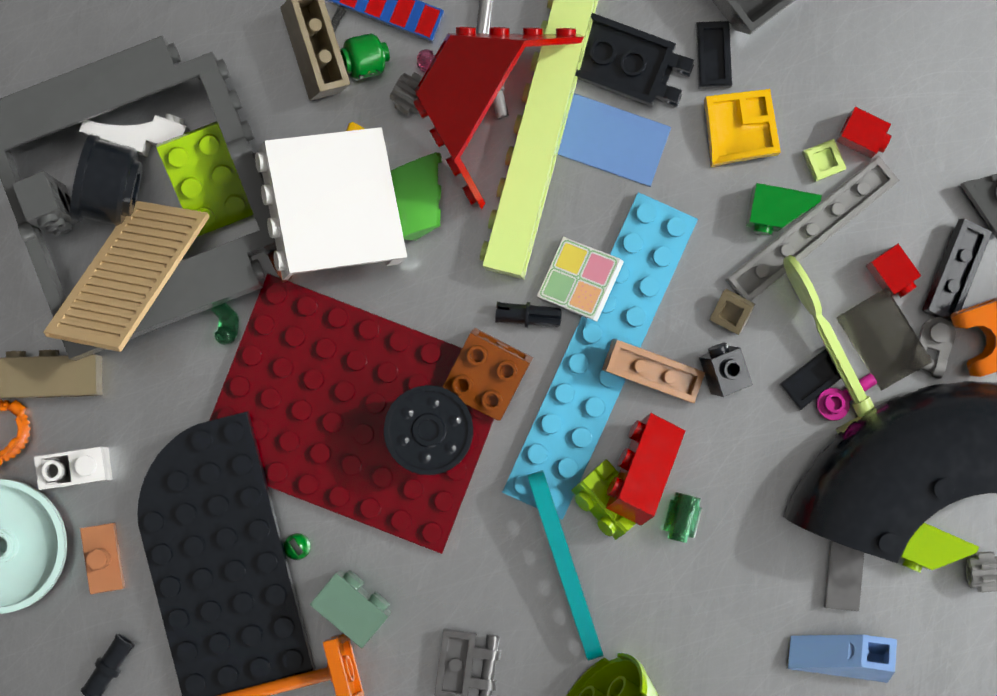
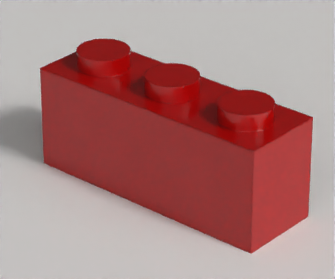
[606,413,686,526]

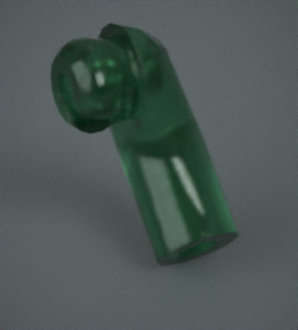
[210,302,239,345]

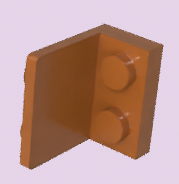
[443,328,533,421]

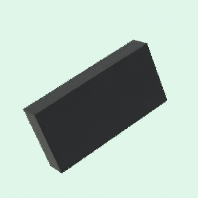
[696,21,732,89]
[779,348,841,411]

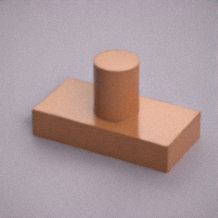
[80,523,125,594]

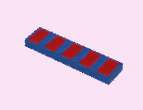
[324,0,444,43]

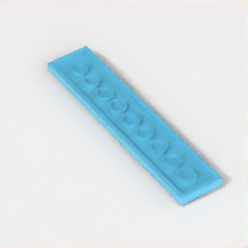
[502,192,698,520]

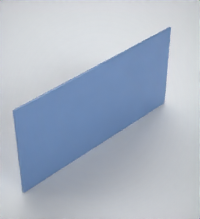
[558,93,671,187]

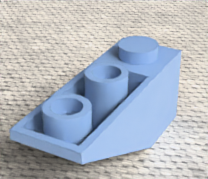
[788,635,897,683]

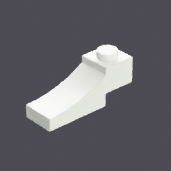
[79,113,190,157]

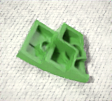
[390,152,442,241]

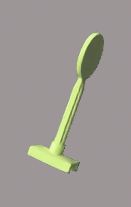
[783,255,875,434]

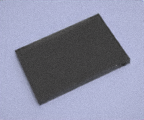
[836,288,932,391]

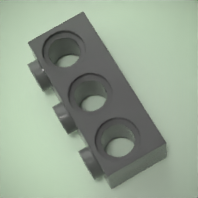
[12,171,80,236]

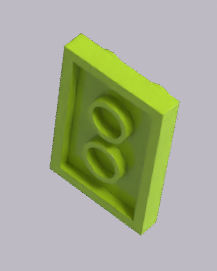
[156,121,254,237]

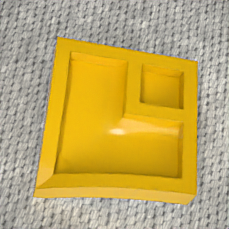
[704,89,781,167]

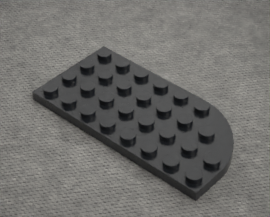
[137,411,315,696]

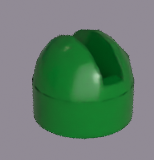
[284,533,311,560]

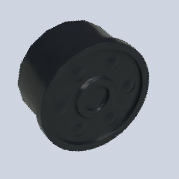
[70,134,143,226]
[384,385,474,475]

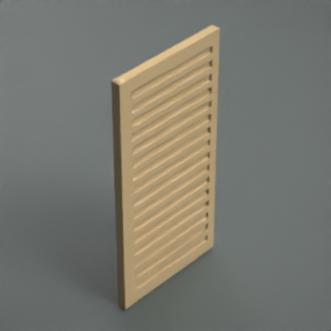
[43,201,209,352]

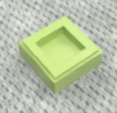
[802,139,847,183]

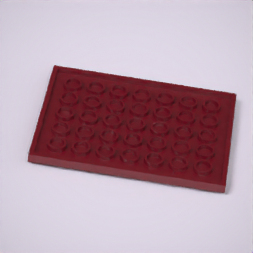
[209,273,494,554]

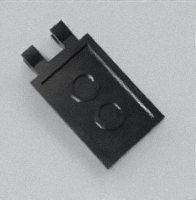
[575,13,694,107]

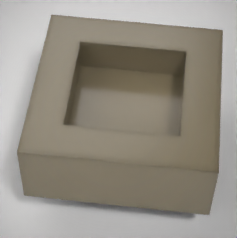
[710,289,755,335]

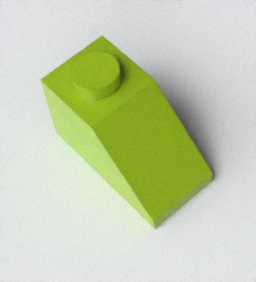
[900,523,979,573]

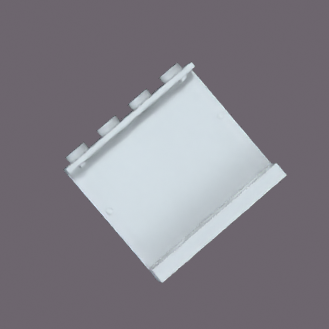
[255,127,407,280]

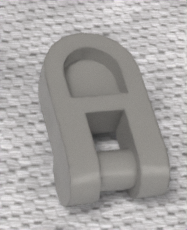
[909,317,956,379]

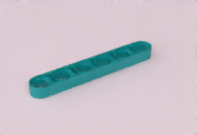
[527,470,604,661]

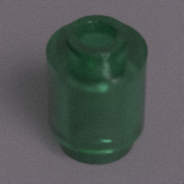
[663,492,703,543]

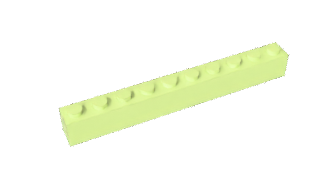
[480,0,599,280]

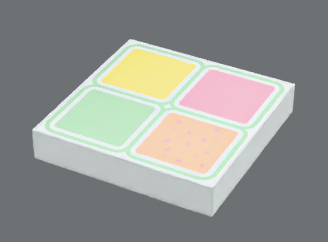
[537,237,624,322]

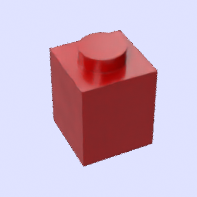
[836,107,892,158]
[865,243,921,298]

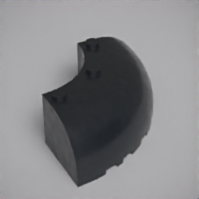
[783,381,997,563]

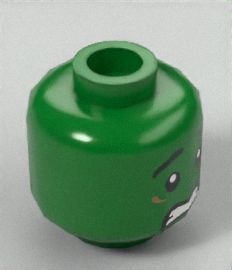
[340,33,390,80]

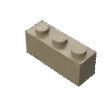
[280,0,350,101]
[0,350,103,399]

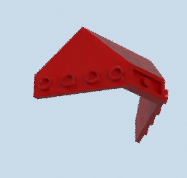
[413,27,585,209]

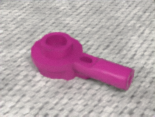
[817,373,877,421]

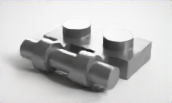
[434,629,501,696]

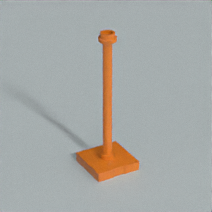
[217,633,365,696]

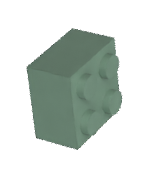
[310,570,392,649]

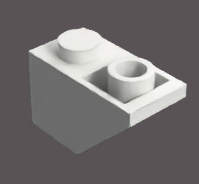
[34,447,113,490]

